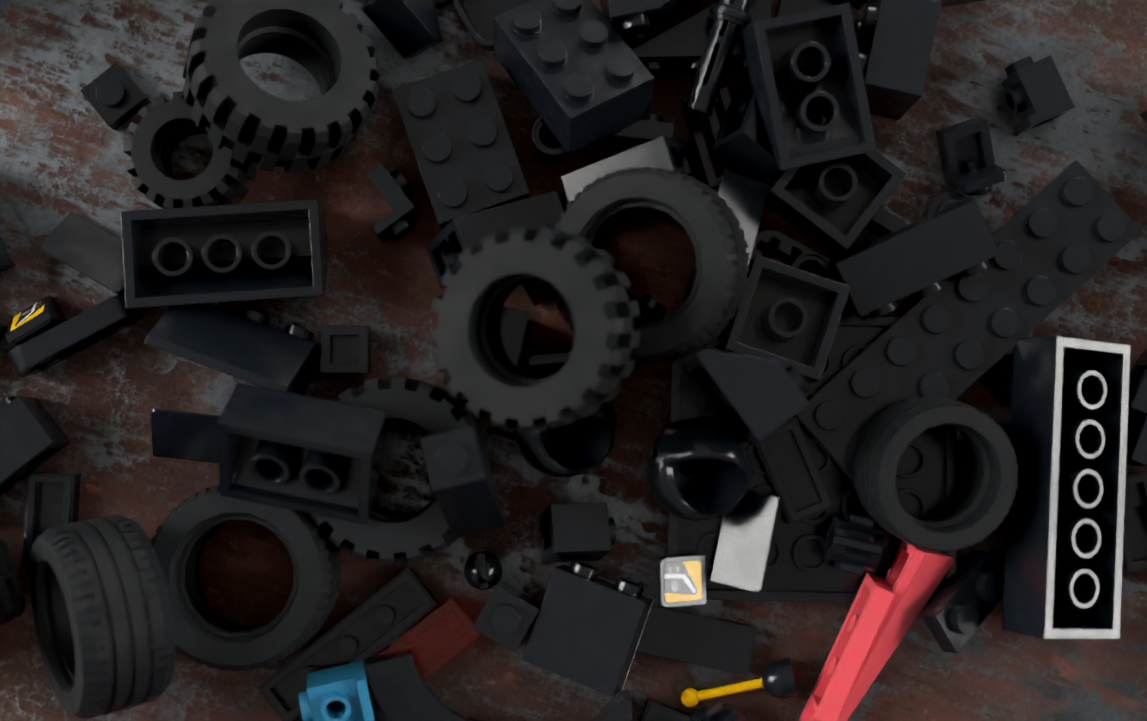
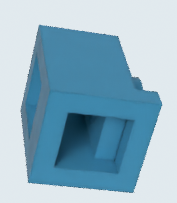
[299,660,375,721]

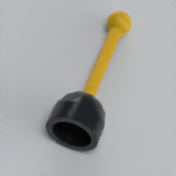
[681,657,798,707]

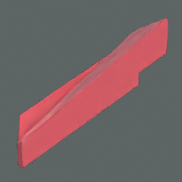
[799,541,954,721]

